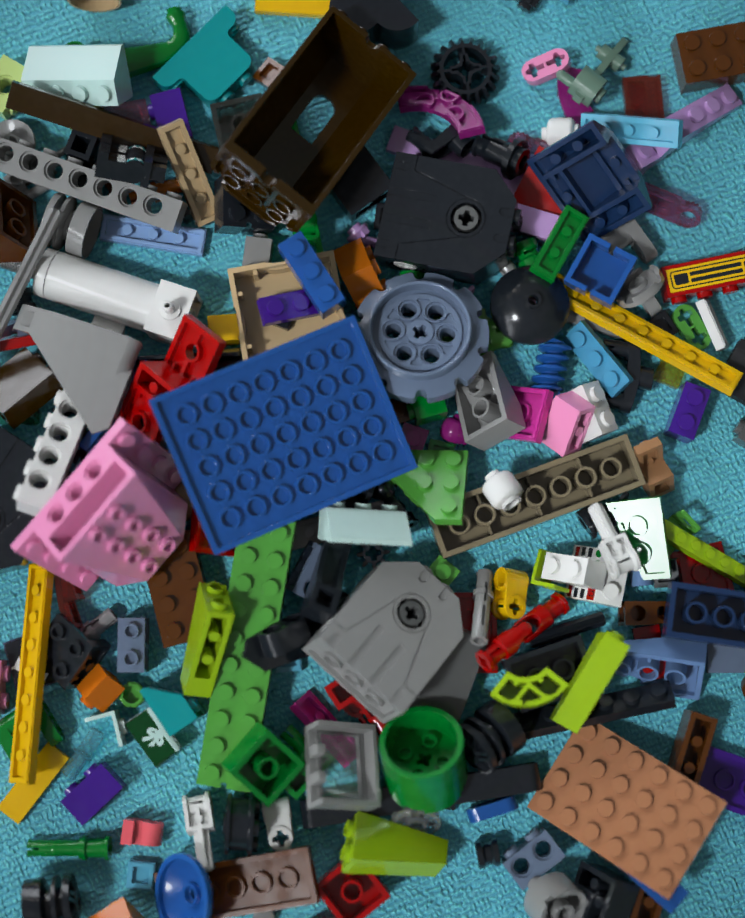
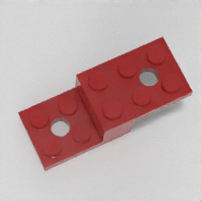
[114,314,227,445]

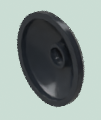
[490,266,570,345]

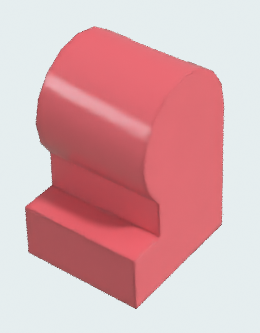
[120,817,164,846]

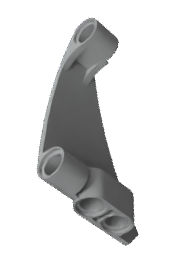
[13,304,142,434]

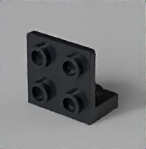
[45,613,112,690]

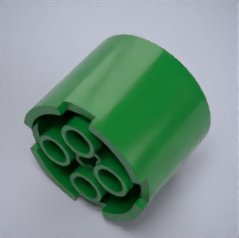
[379,706,468,814]

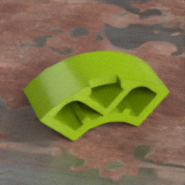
[490,667,569,709]

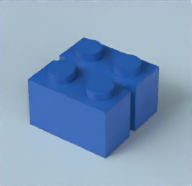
[564,233,638,310]

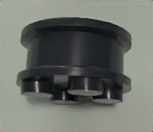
[222,792,260,855]

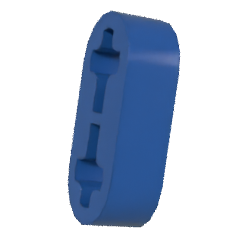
[466,795,519,823]

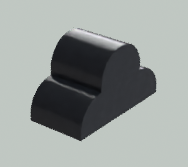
[329,0,419,50]

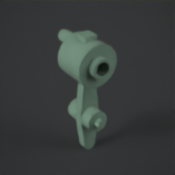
[556,37,629,108]

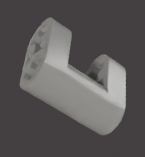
[599,219,658,264]

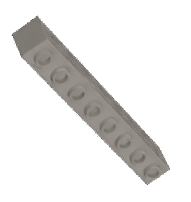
[0,132,188,234]

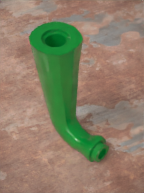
[125,7,191,78]

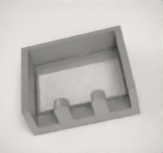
[303,720,382,812]

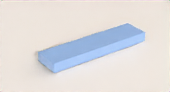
[99,214,208,257]

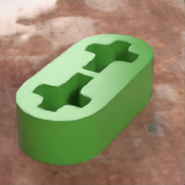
[671,304,711,350]

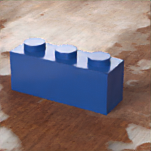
[277,230,346,319]

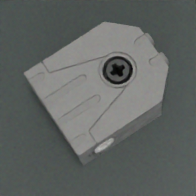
[302,562,464,724]

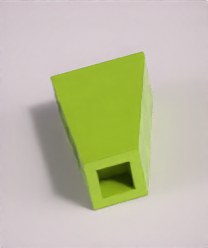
[180,582,235,698]
[550,630,630,734]
[340,811,448,877]

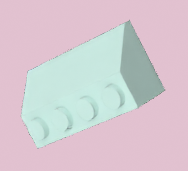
[21,44,133,106]

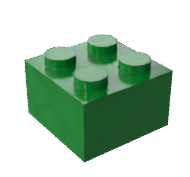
[221,722,306,807]

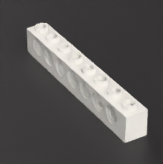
[13,315,125,517]

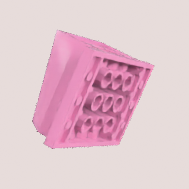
[11,417,188,592]

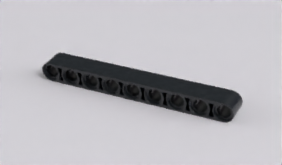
[299,762,542,829]

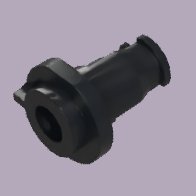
[471,133,530,180]

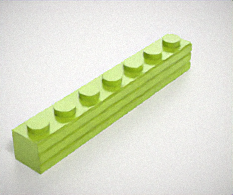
[665,519,745,589]

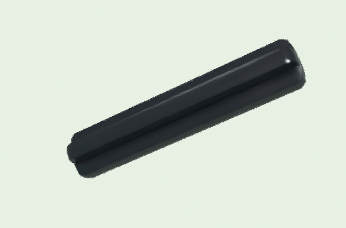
[529,612,606,648]

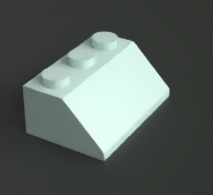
[318,502,412,546]

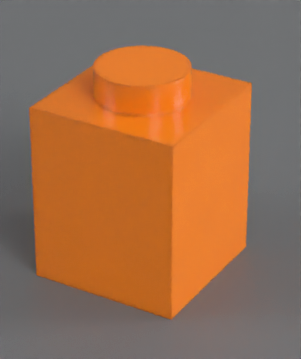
[76,663,125,713]

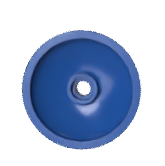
[155,853,213,918]

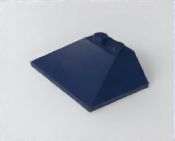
[526,120,653,242]

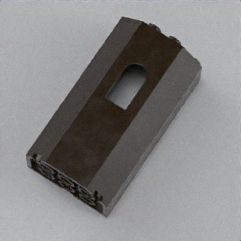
[210,5,417,233]

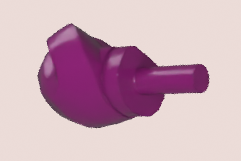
[440,414,467,445]

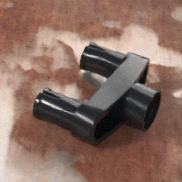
[406,124,475,159]
[603,338,654,414]

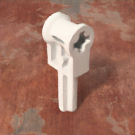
[588,503,641,580]
[182,790,216,872]

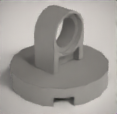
[616,265,665,317]

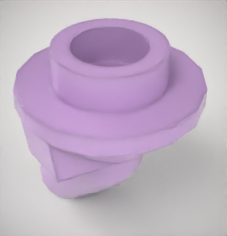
[347,222,377,248]

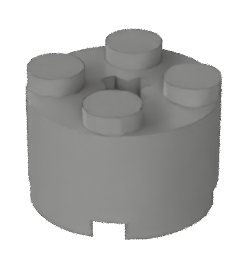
[524,872,588,918]

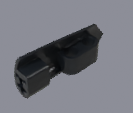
[242,591,348,671]

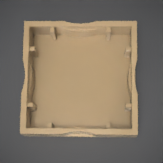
[227,250,346,361]

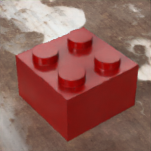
[317,860,391,918]

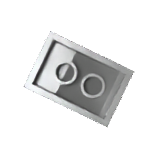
[454,350,526,451]

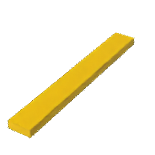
[557,273,744,396]
[9,564,54,785]

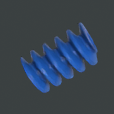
[529,338,572,392]

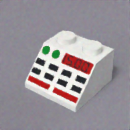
[564,545,628,608]

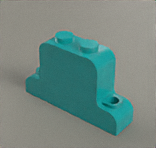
[152,4,253,109]

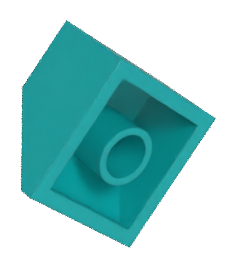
[140,686,204,737]

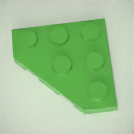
[390,450,469,525]

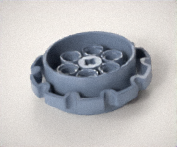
[357,272,489,403]

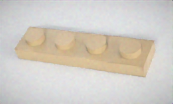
[156,118,214,227]

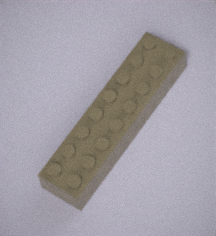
[425,434,646,559]

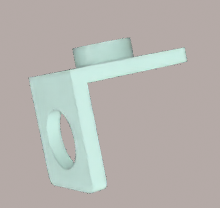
[84,709,128,747]

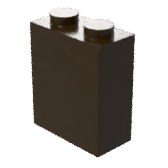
[0,347,63,429]

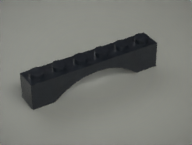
[299,486,375,624]

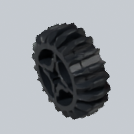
[430,37,500,106]

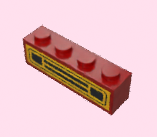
[660,250,745,305]

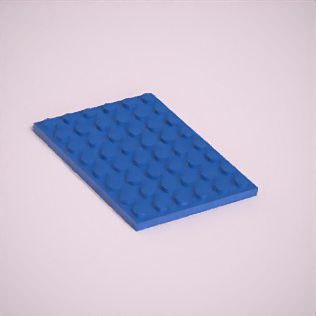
[148,315,418,556]

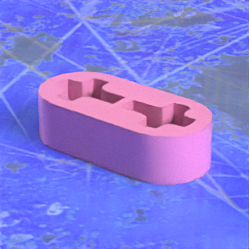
[522,48,571,86]

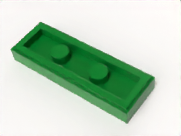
[529,204,589,284]

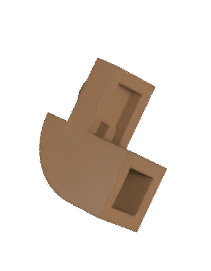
[633,436,675,497]

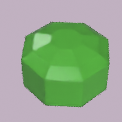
[119,681,145,708]

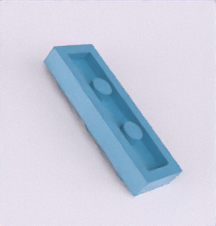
[563,320,634,398]

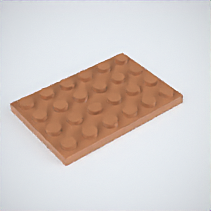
[527,724,728,901]

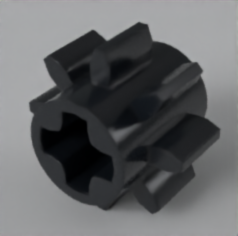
[357,544,390,569]

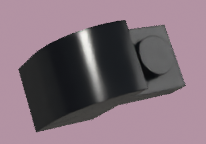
[60,129,100,187]

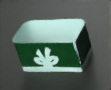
[125,707,183,768]

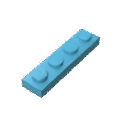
[581,112,683,149]

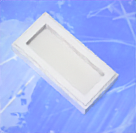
[695,299,729,351]

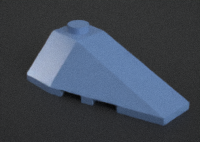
[615,637,707,701]

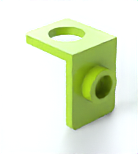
[530,549,570,593]

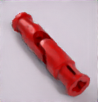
[475,592,570,673]

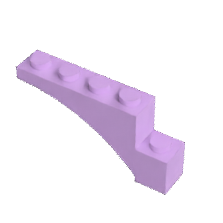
[625,83,743,174]

